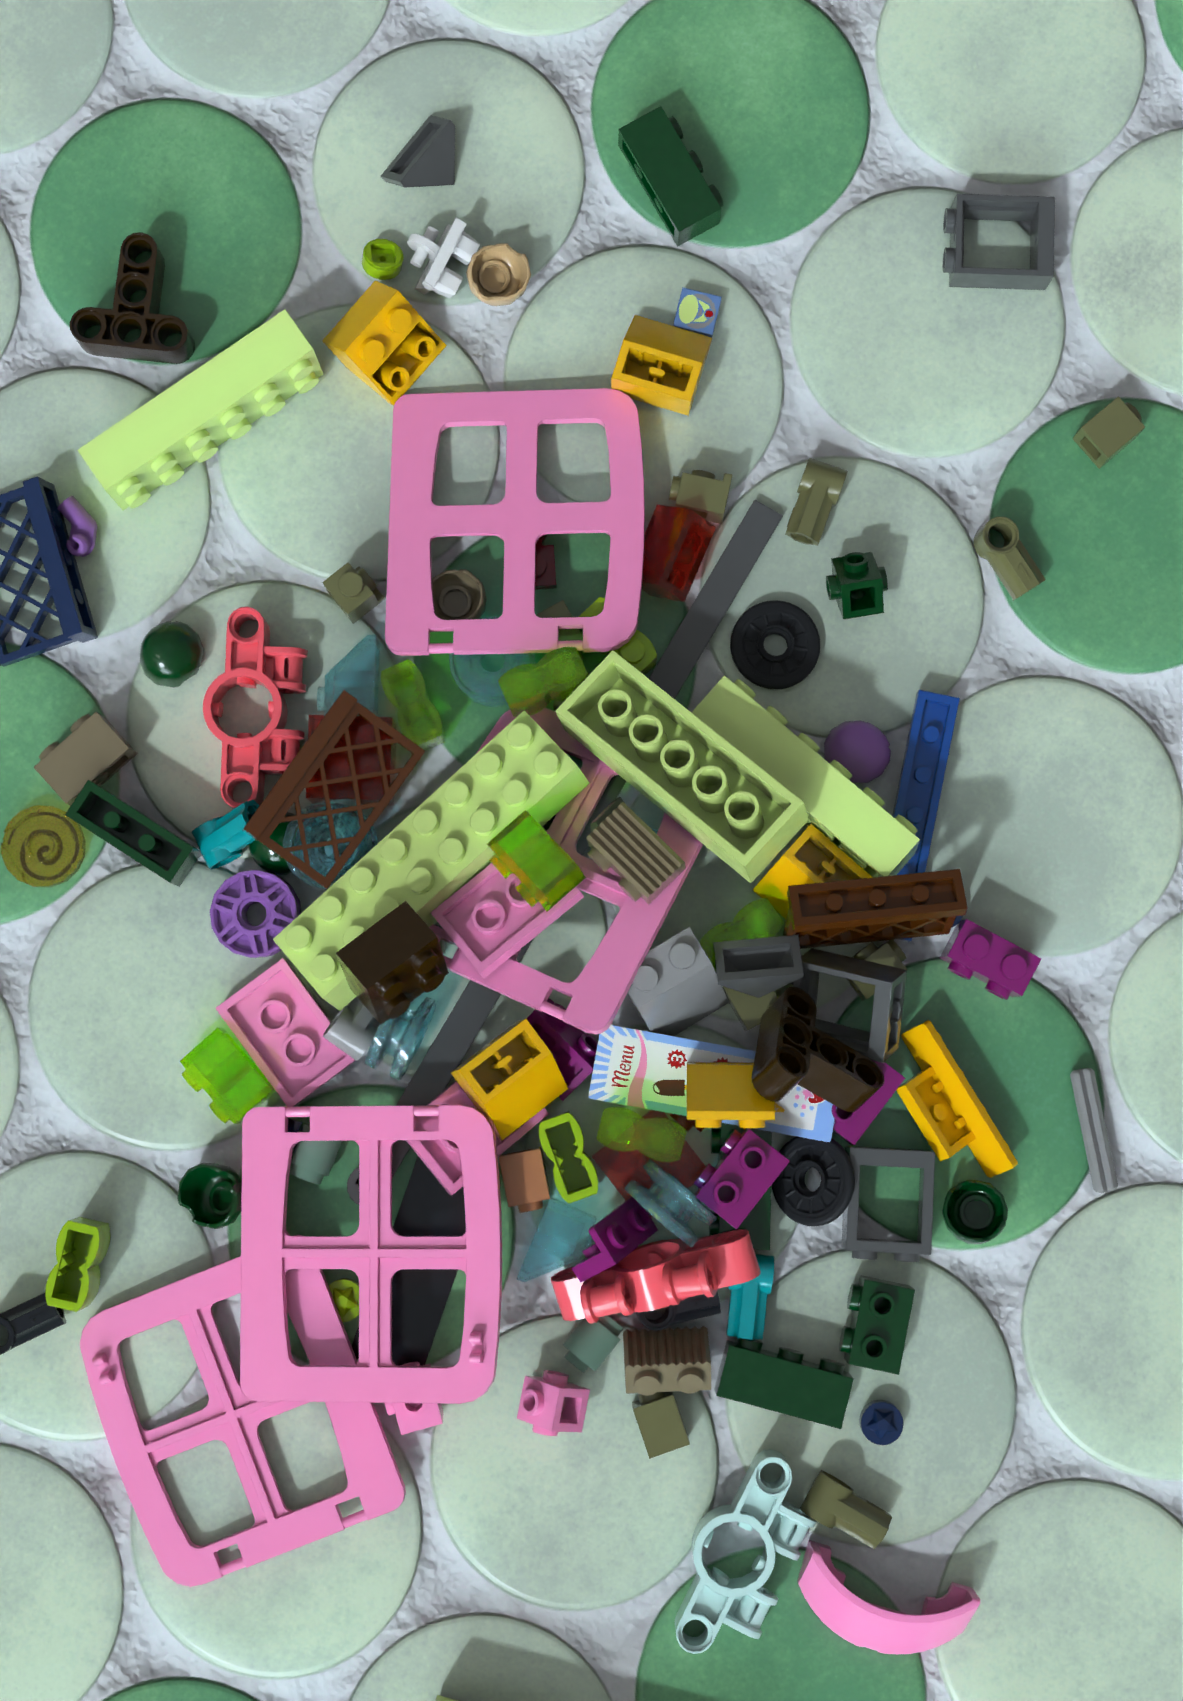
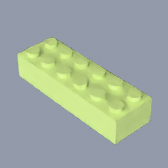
[77,309,324,511]
[555,650,808,883]
[691,675,920,877]

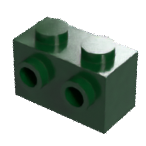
[839,1275,915,1375]

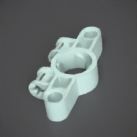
[674,1449,817,1654]

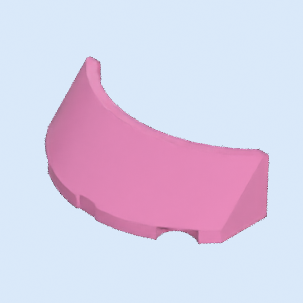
[797,1540,980,1655]

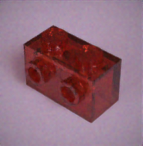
[642,504,716,602]

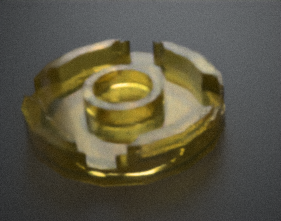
[1,805,86,888]

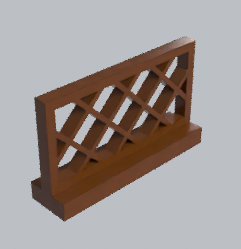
[242,690,425,889]
[783,869,968,949]

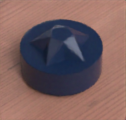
[859,1400,903,1445]

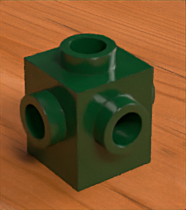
[826,552,888,620]

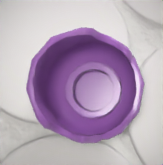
[824,720,891,783]

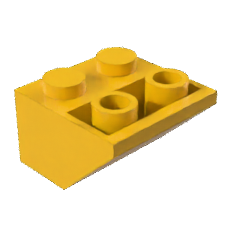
[322,280,447,406]
[611,315,712,416]
[752,824,873,920]
[450,1018,568,1141]
[687,1062,775,1128]

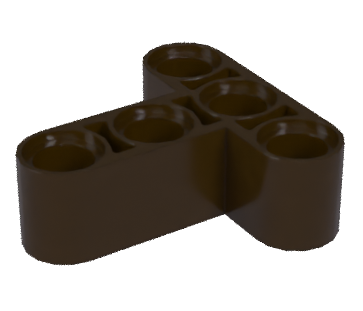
[70,232,195,364]
[752,987,885,1112]

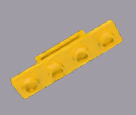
[896,1020,1018,1178]

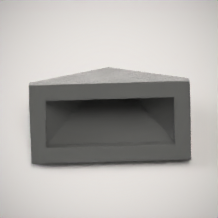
[381,115,455,188]
[713,935,804,998]

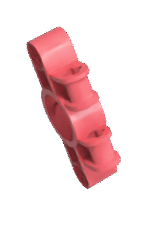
[203,607,308,809]
[551,1229,761,1324]

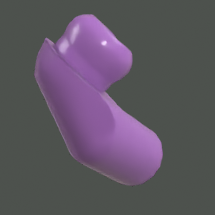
[57,496,98,557]

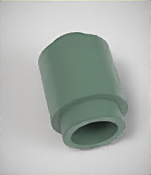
[290,1123,342,1184]
[563,1316,624,1373]

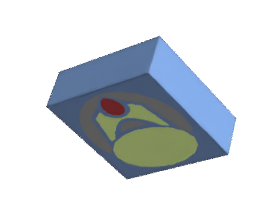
[673,287,722,337]

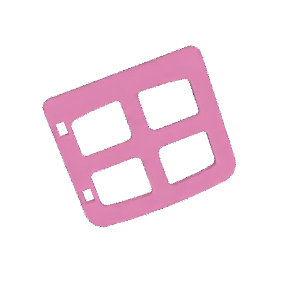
[385,388,645,656]
[429,704,703,1034]
[240,1105,502,1404]
[80,1235,406,1587]

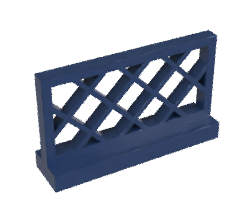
[0,476,98,667]

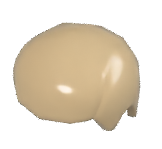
[466,243,531,306]

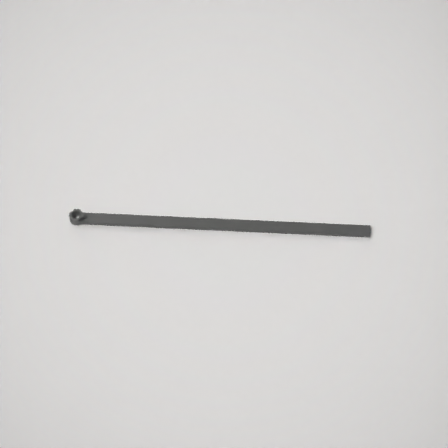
[347,500,783,1205]

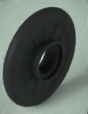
[730,600,820,689]
[772,1136,855,1227]

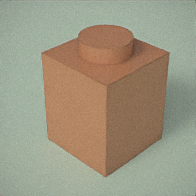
[499,1147,551,1213]

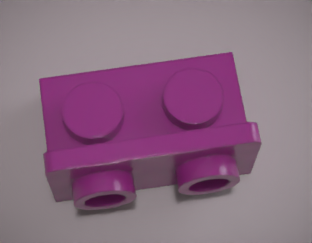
[526,998,598,1101]
[572,1195,658,1283]

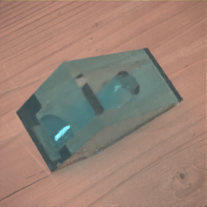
[317,635,380,723]
[517,1197,597,1282]

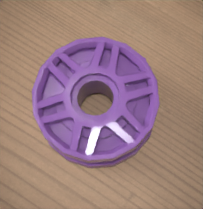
[210,870,302,958]

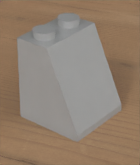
[627,927,729,1036]

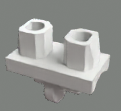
[407,217,480,298]

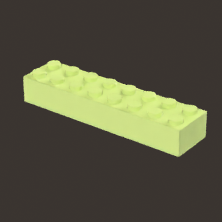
[273,710,589,1011]

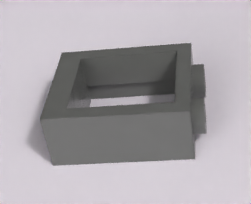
[942,194,1055,290]
[790,948,907,1063]
[841,1146,935,1262]

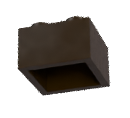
[336,901,449,1025]

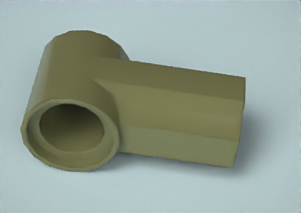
[785,458,848,546]
[974,517,1046,601]
[800,1470,892,1550]

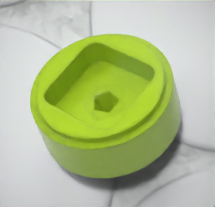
[362,239,404,280]
[329,1278,359,1322]

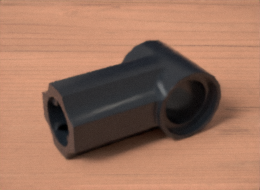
[635,1291,721,1331]
[0,1293,67,1355]

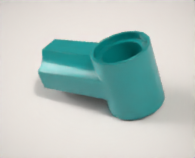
[191,800,260,870]
[726,1254,774,1340]

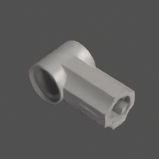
[322,996,380,1061]

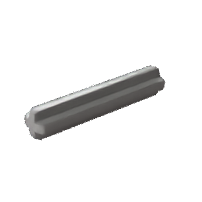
[1070,1068,1118,1193]

